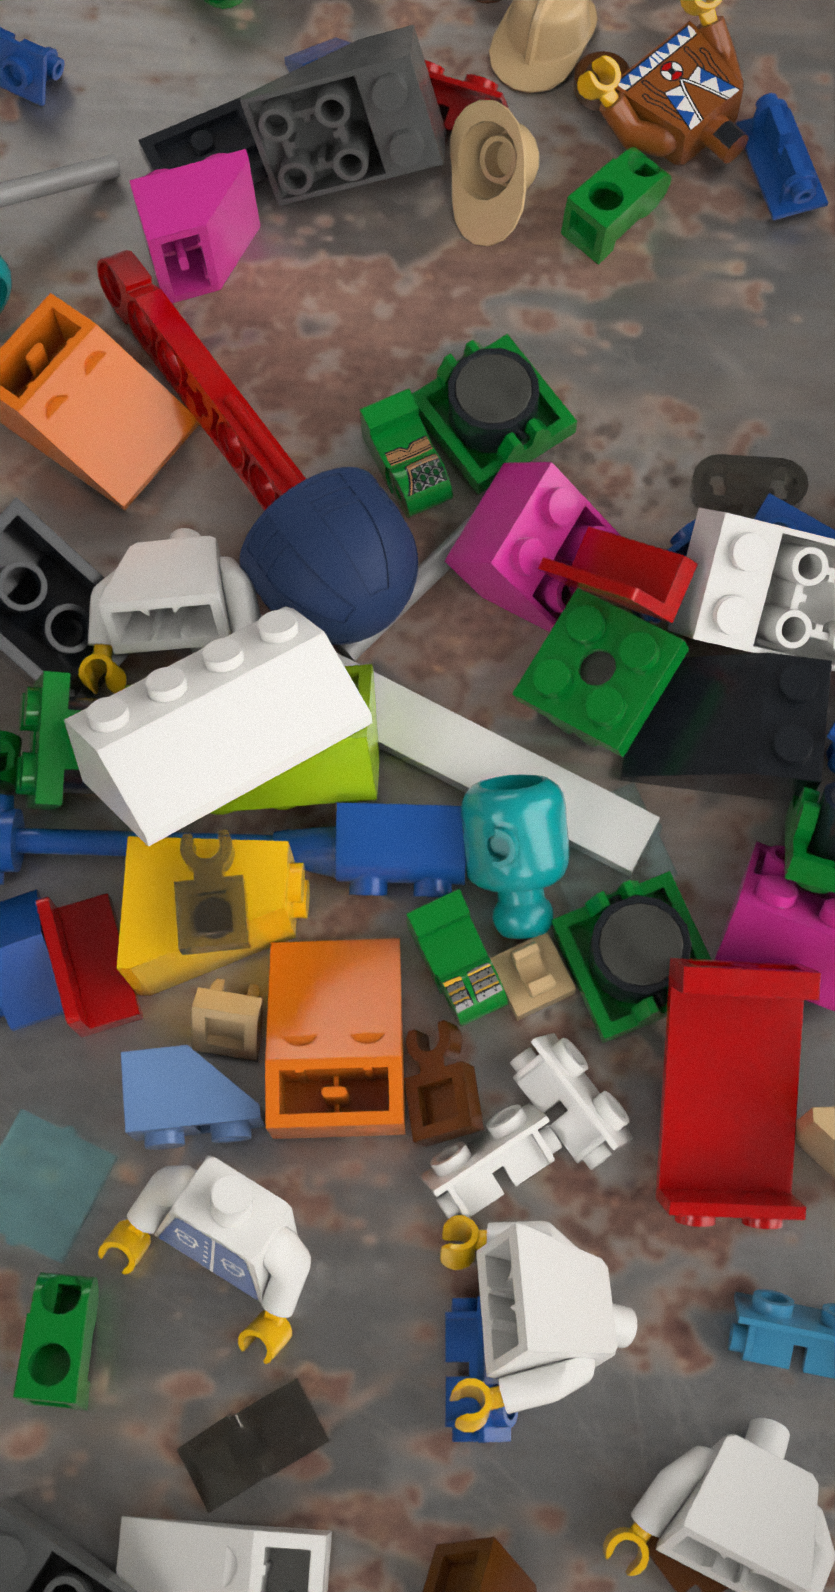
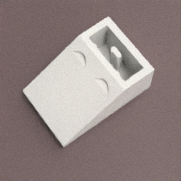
[668,508,835,671]
[116,1516,332,1592]

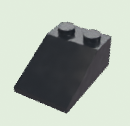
[0,497,130,698]
[620,653,832,802]

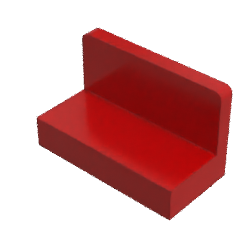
[538,526,698,623]
[36,893,144,1038]

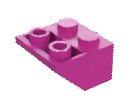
[129,149,260,303]
[445,462,621,632]
[714,841,835,1011]

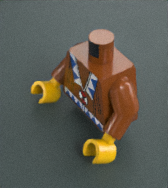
[577,0,749,165]

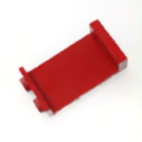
[656,958,821,1229]

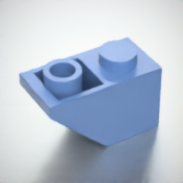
[121,1045,266,1150]

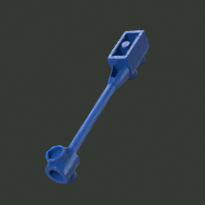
[0,794,466,898]

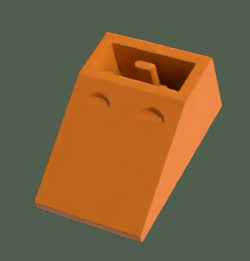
[0,293,200,511]
[265,938,406,1139]

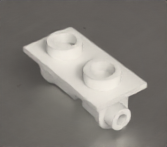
[510,1033,634,1170]
[420,1102,562,1219]

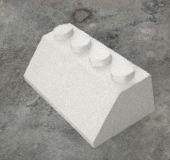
[64,606,373,847]

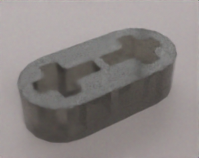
[689,454,809,519]

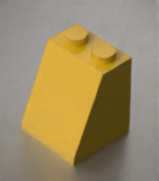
[117,836,310,996]

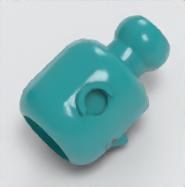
[461,774,570,939]

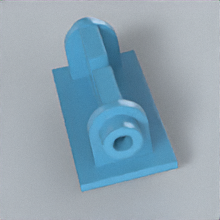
[728,1289,835,1379]

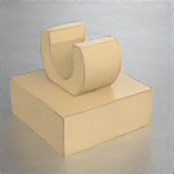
[490,932,576,1021]
[192,978,263,1061]

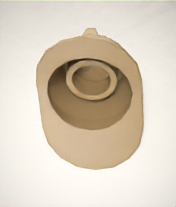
[489,0,598,94]
[450,100,539,246]

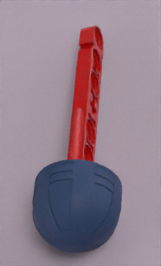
[97,249,418,645]

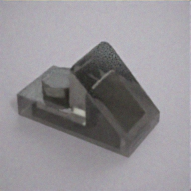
[176,1378,332,1513]

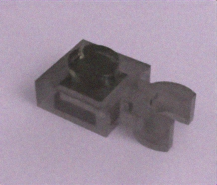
[174,830,251,955]

